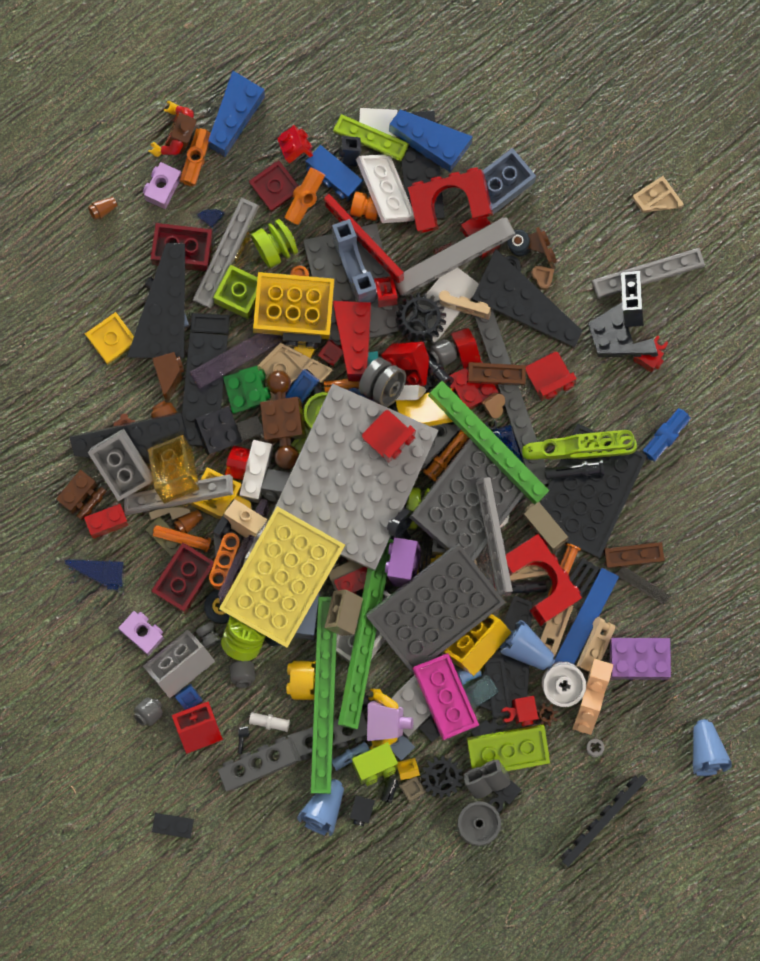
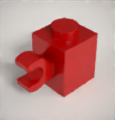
[633,336,668,373]
[501,696,538,727]

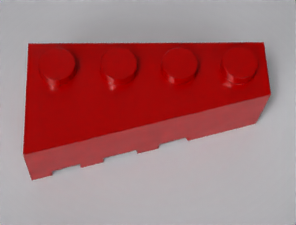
[333,301,371,382]

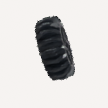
[395,293,446,343]

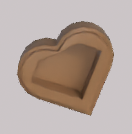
[531,266,554,290]
[481,393,505,418]

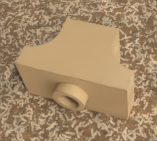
[224,499,267,538]

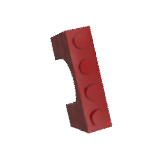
[408,167,493,234]
[506,534,582,626]

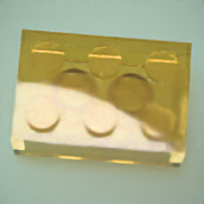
[148,435,200,504]

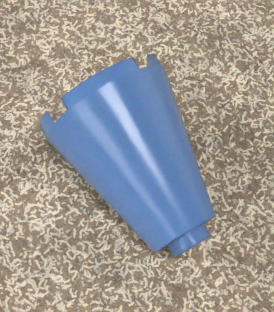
[499,620,555,670]
[693,720,732,776]
[297,779,344,836]

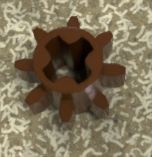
[537,703,558,728]

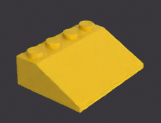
[253,272,334,339]

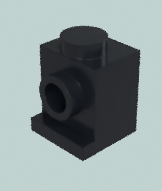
[339,136,361,167]

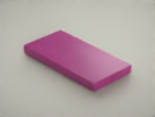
[412,653,479,740]

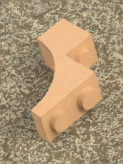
[573,659,613,735]

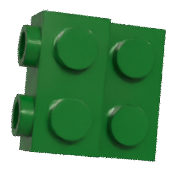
[223,366,271,414]

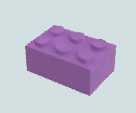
[385,538,422,587]
[610,638,671,680]

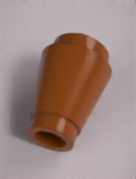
[88,197,117,220]
[173,510,203,534]

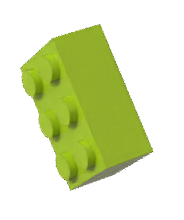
[352,742,398,786]

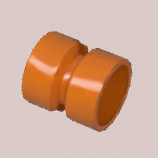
[350,191,378,221]

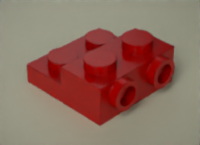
[449,362,498,410]

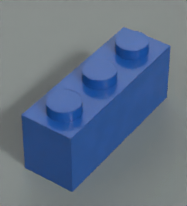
[306,145,363,202]

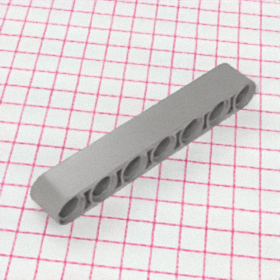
[393,217,516,297]

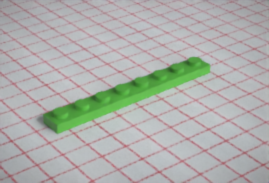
[428,381,549,505]

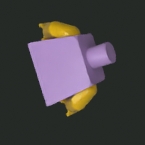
[367,689,414,749]

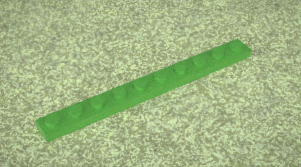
[338,539,393,729]
[311,597,337,794]

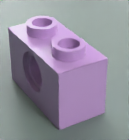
[143,162,181,210]
[119,611,164,656]

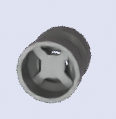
[196,622,222,648]

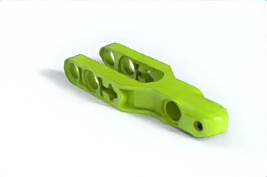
[522,430,637,460]

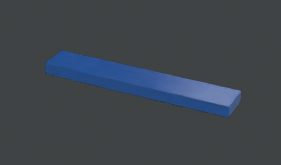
[554,568,619,664]

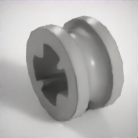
[586,739,604,757]

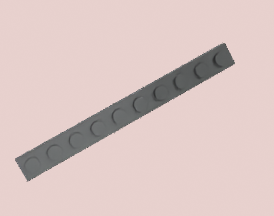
[474,310,551,485]

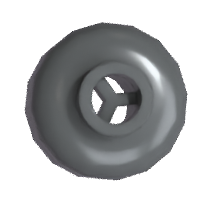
[428,339,457,367]
[229,660,256,688]
[134,697,163,726]

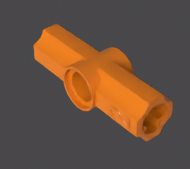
[180,128,211,186]
[284,167,325,225]

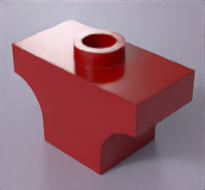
[225,446,251,480]

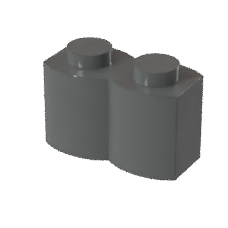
[464,760,511,799]

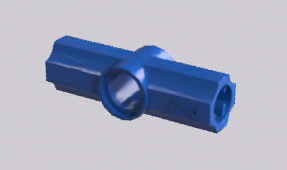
[642,408,691,462]

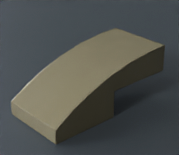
[149,507,191,520]

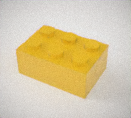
[443,614,512,676]

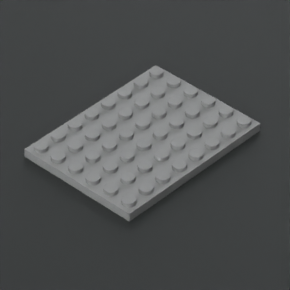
[270,384,438,571]

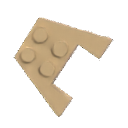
[258,343,333,401]

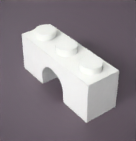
[240,440,274,504]

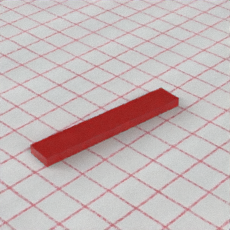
[324,194,404,283]

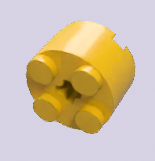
[286,661,316,700]

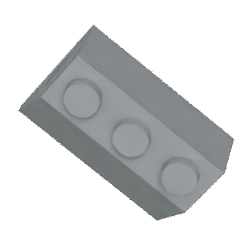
[143,630,215,698]

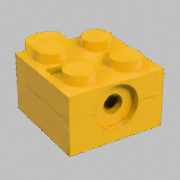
[190,467,252,519]

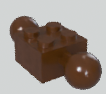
[260,370,306,470]

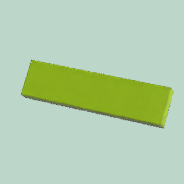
[333,114,409,161]

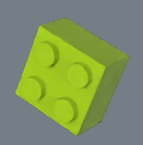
[213,265,258,319]

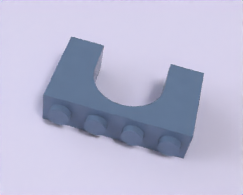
[332,219,377,302]

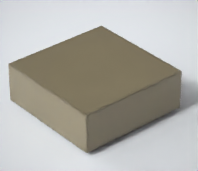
[399,776,426,803]

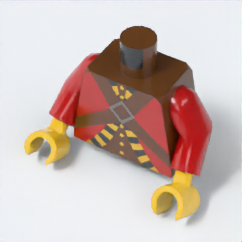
[148,101,197,157]

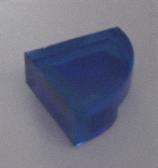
[198,209,224,228]

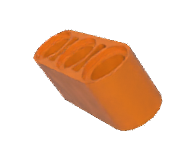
[209,533,240,590]

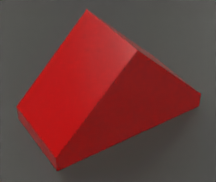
[374,276,397,308]
[451,328,481,369]

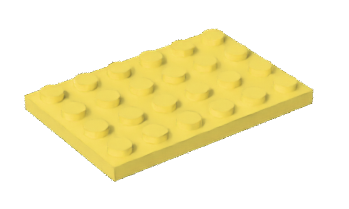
[219,506,346,648]

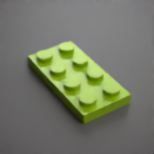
[467,724,550,771]

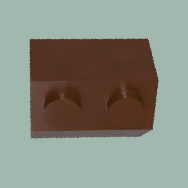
[152,352,184,403]

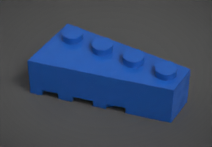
[208,71,265,157]
[389,109,473,172]

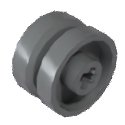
[359,358,406,407]
[457,801,501,847]

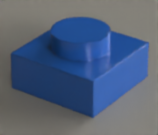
[175,684,202,710]

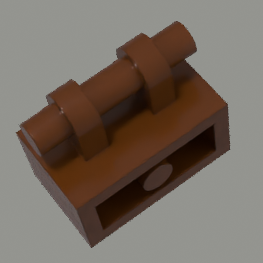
[56,469,106,521]

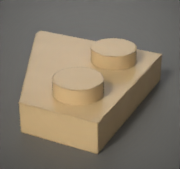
[632,176,684,213]

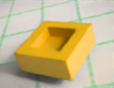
[397,758,420,780]

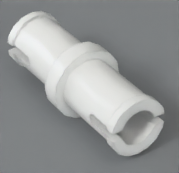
[249,712,290,732]

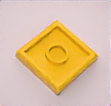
[85,312,134,365]

